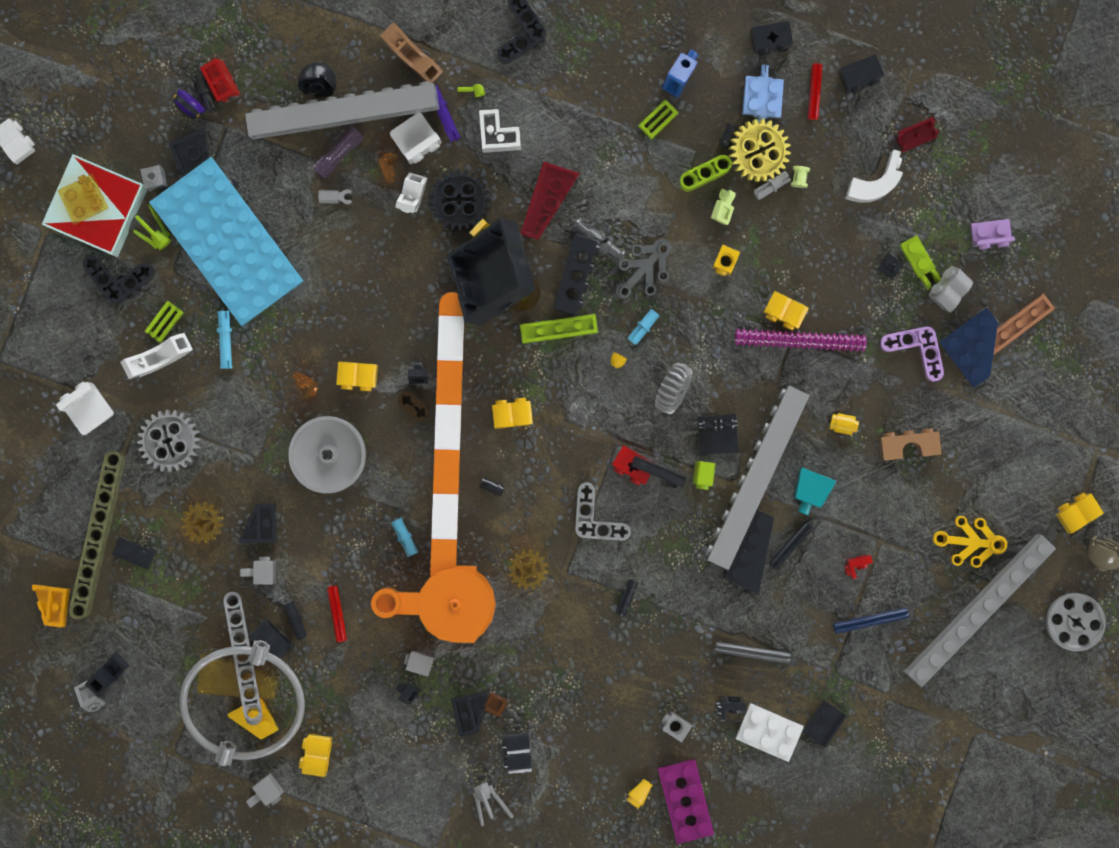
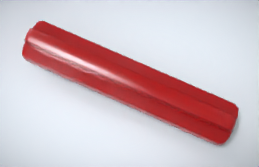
[808,63,823,120]
[327,585,347,642]

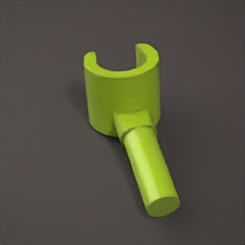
[458,84,485,97]

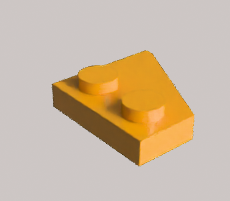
[32,585,70,628]

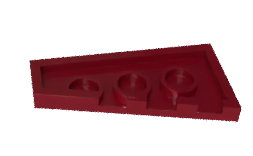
[520,162,580,241]

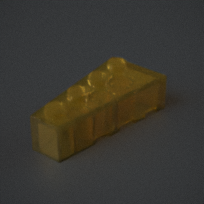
[197,652,280,700]

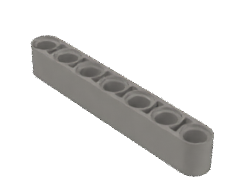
[224,592,263,725]

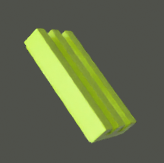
[638,99,679,140]
[145,301,184,343]

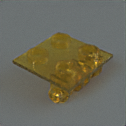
[57,174,109,225]

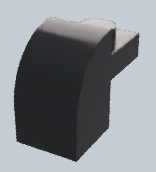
[85,652,130,698]

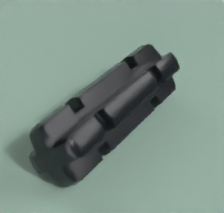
[616,579,638,617]

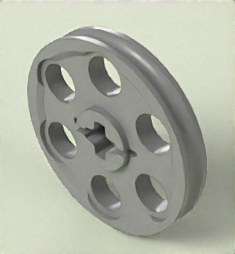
[1046,593,1106,651]

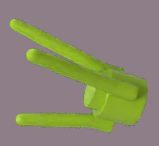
[133,203,171,250]

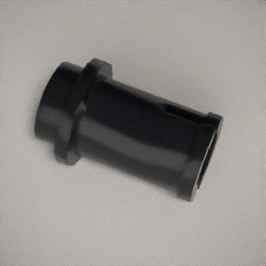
[719,123,739,149]
[479,477,505,497]

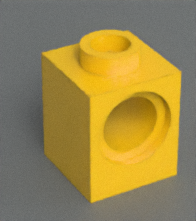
[712,245,740,276]

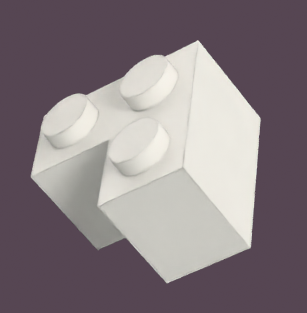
[479,109,521,153]

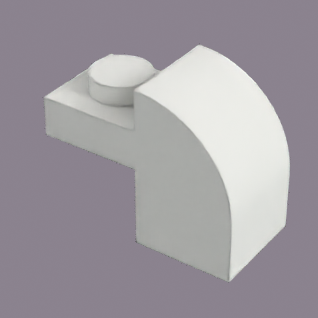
[395,172,427,213]

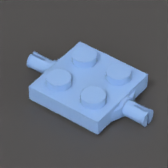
[742,65,784,123]

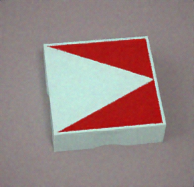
[42,154,147,258]

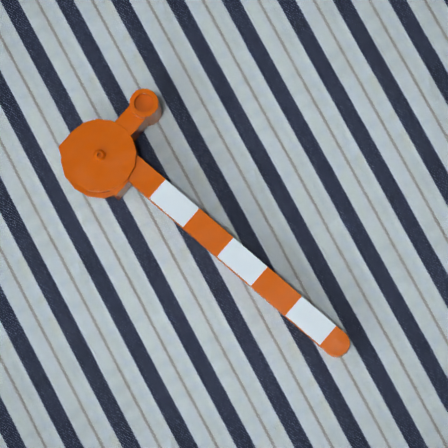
[371,292,496,643]

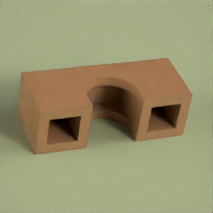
[878,428,942,461]

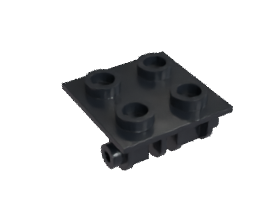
[698,414,739,455]

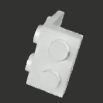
[390,113,442,165]
[56,382,114,435]

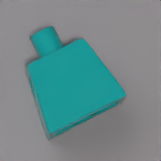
[794,468,836,516]

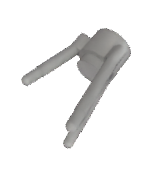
[472,782,513,826]

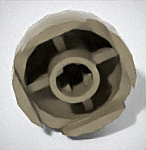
[1088,536,1119,572]

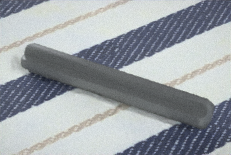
[714,642,791,663]

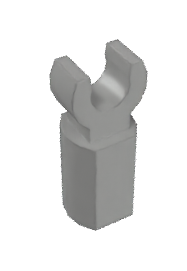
[319,189,352,205]

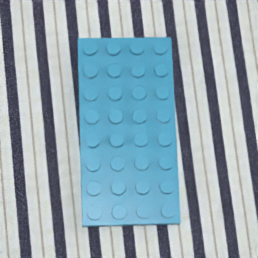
[149,157,303,326]

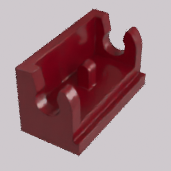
[895,117,939,153]

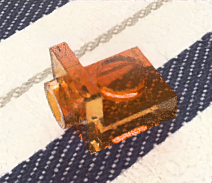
[378,152,398,184]
[292,371,319,399]

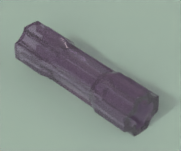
[313,126,365,179]

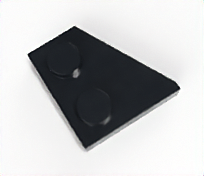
[239,504,277,543]
[451,690,488,737]

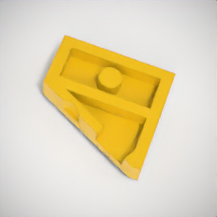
[227,696,279,739]

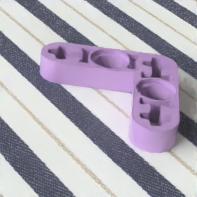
[880,327,944,382]

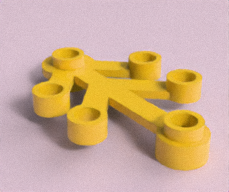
[932,516,1007,568]

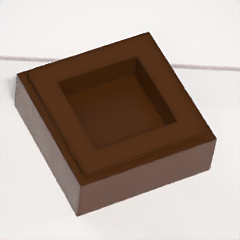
[485,691,508,718]

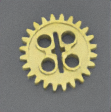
[729,119,791,182]

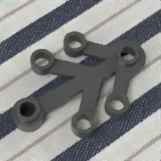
[614,239,671,299]

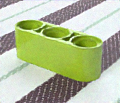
[679,155,732,192]

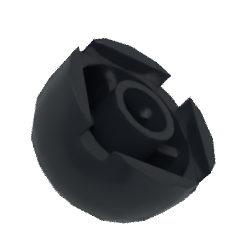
[298,62,337,98]

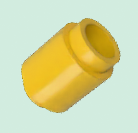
[829,413,859,435]

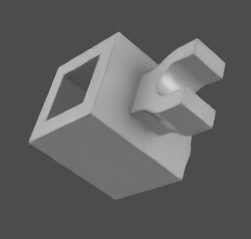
[240,557,276,584]
[246,773,284,808]

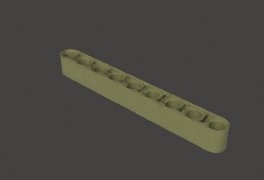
[69,451,125,619]

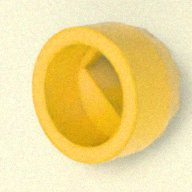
[610,352,627,368]

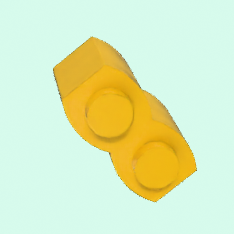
[763,291,809,331]
[336,362,378,391]
[492,398,533,429]
[1056,493,1104,534]
[299,734,332,777]

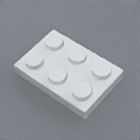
[735,703,804,762]

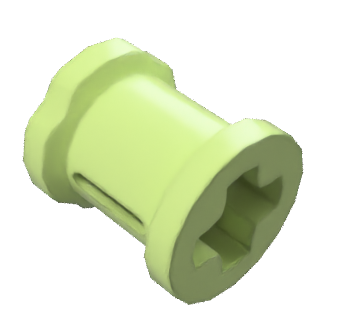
[791,166,810,188]

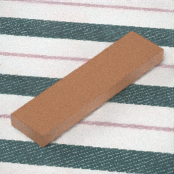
[993,294,1055,355]

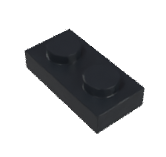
[112,537,156,569]

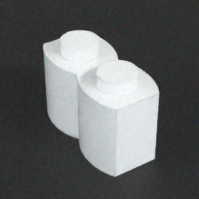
[0,118,35,164]

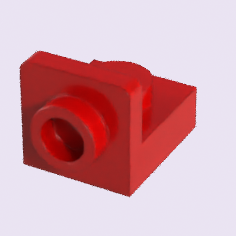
[844,554,873,579]

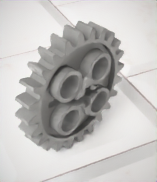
[137,410,201,472]

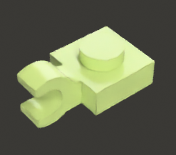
[711,189,735,225]

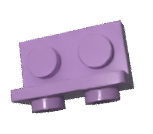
[970,219,1015,250]

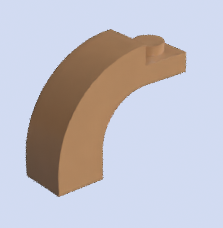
[380,23,443,83]

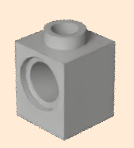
[140,165,168,191]
[404,650,435,676]
[661,711,692,742]

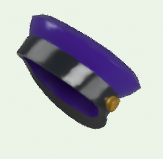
[173,89,205,119]

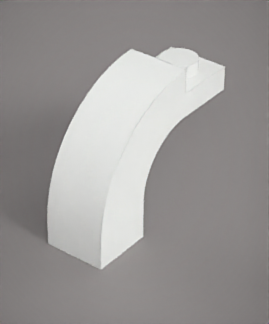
[845,150,903,203]
[120,333,193,379]

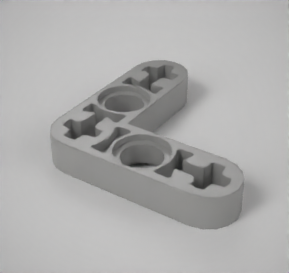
[575,482,631,541]

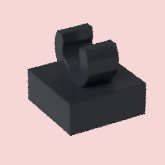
[876,253,904,280]
[408,362,429,384]
[396,683,421,705]

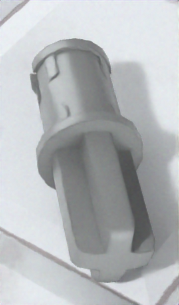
[754,171,791,200]

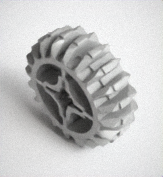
[655,362,693,414]

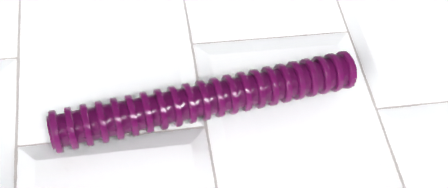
[734,329,867,352]

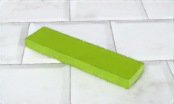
[520,314,598,344]

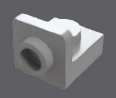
[74,680,106,712]

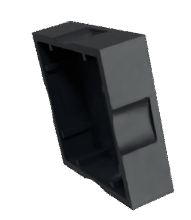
[447,218,535,326]

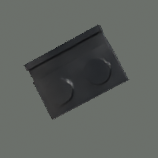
[802,700,847,748]

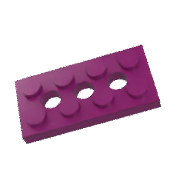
[658,759,714,844]

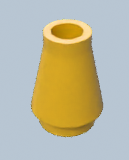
[626,779,653,809]

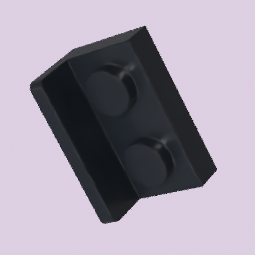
[715,695,746,721]

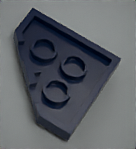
[940,307,998,388]

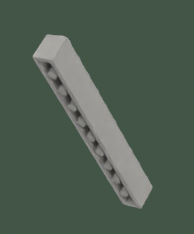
[245,81,439,139]
[705,386,810,570]
[904,534,1056,687]

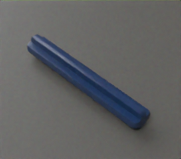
[833,608,909,634]

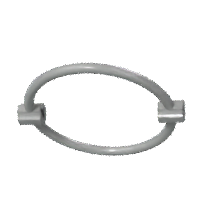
[179,640,305,766]

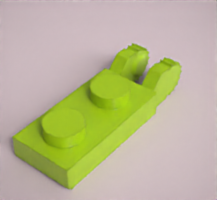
[899,235,941,290]

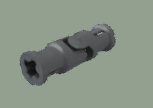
[570,218,626,265]

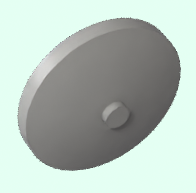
[289,416,366,493]

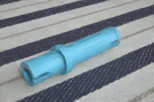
[217,311,233,369]

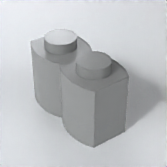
[929,266,973,312]

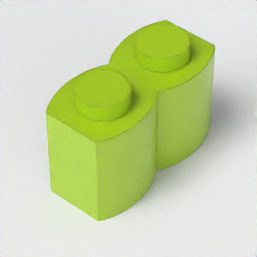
[692,461,716,490]

